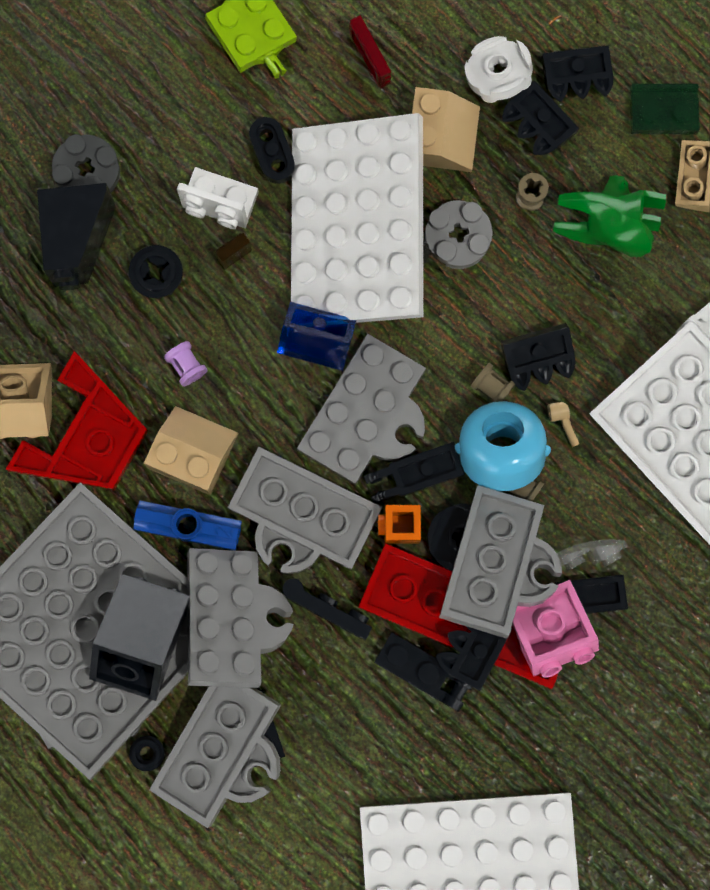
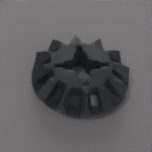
[129,245,183,300]

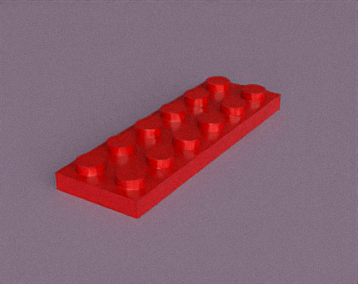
[358,543,562,689]

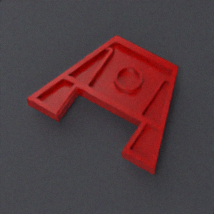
[5,351,148,490]

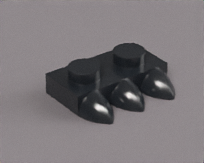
[541,45,614,102]
[502,80,579,155]
[500,323,576,391]
[436,626,513,692]

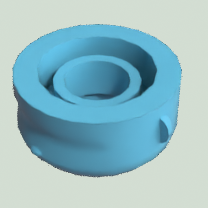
[455,401,551,491]

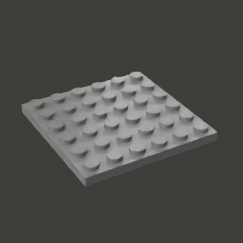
[0,482,188,781]

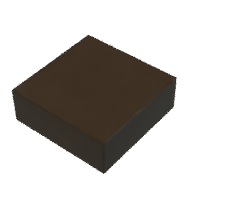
[215,233,252,270]

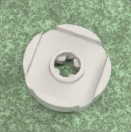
[465,36,533,103]

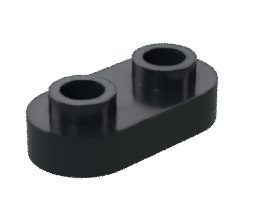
[249,117,295,184]

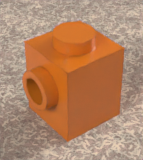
[378,505,421,544]

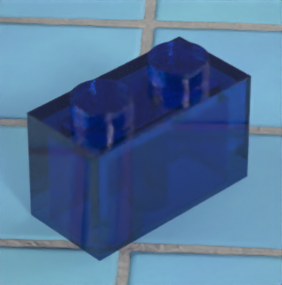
[277,302,357,371]

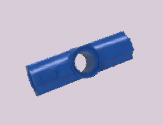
[133,500,242,551]

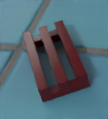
[349,15,391,89]

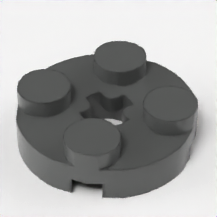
[52,134,120,192]

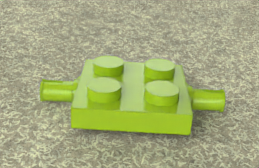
[205,0,297,79]

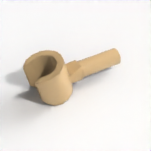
[547,402,579,447]

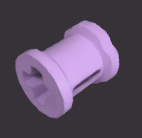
[164,341,208,386]

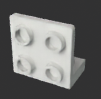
[177,167,259,229]

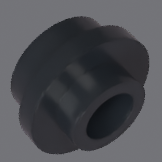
[129,736,165,771]

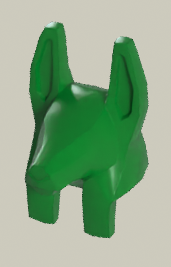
[553,175,666,257]

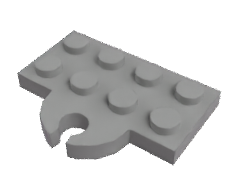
[297,334,426,486]
[228,447,382,574]
[439,485,562,639]
[187,548,294,688]
[149,686,281,828]

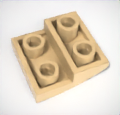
[675,140,710,213]

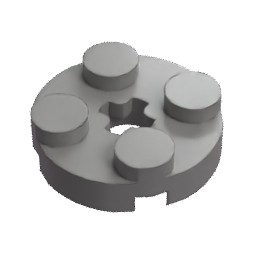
[425,200,493,269]

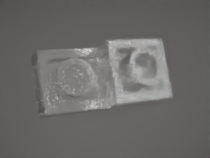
[557,539,628,571]

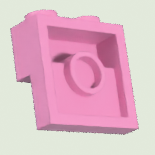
[512,580,599,678]

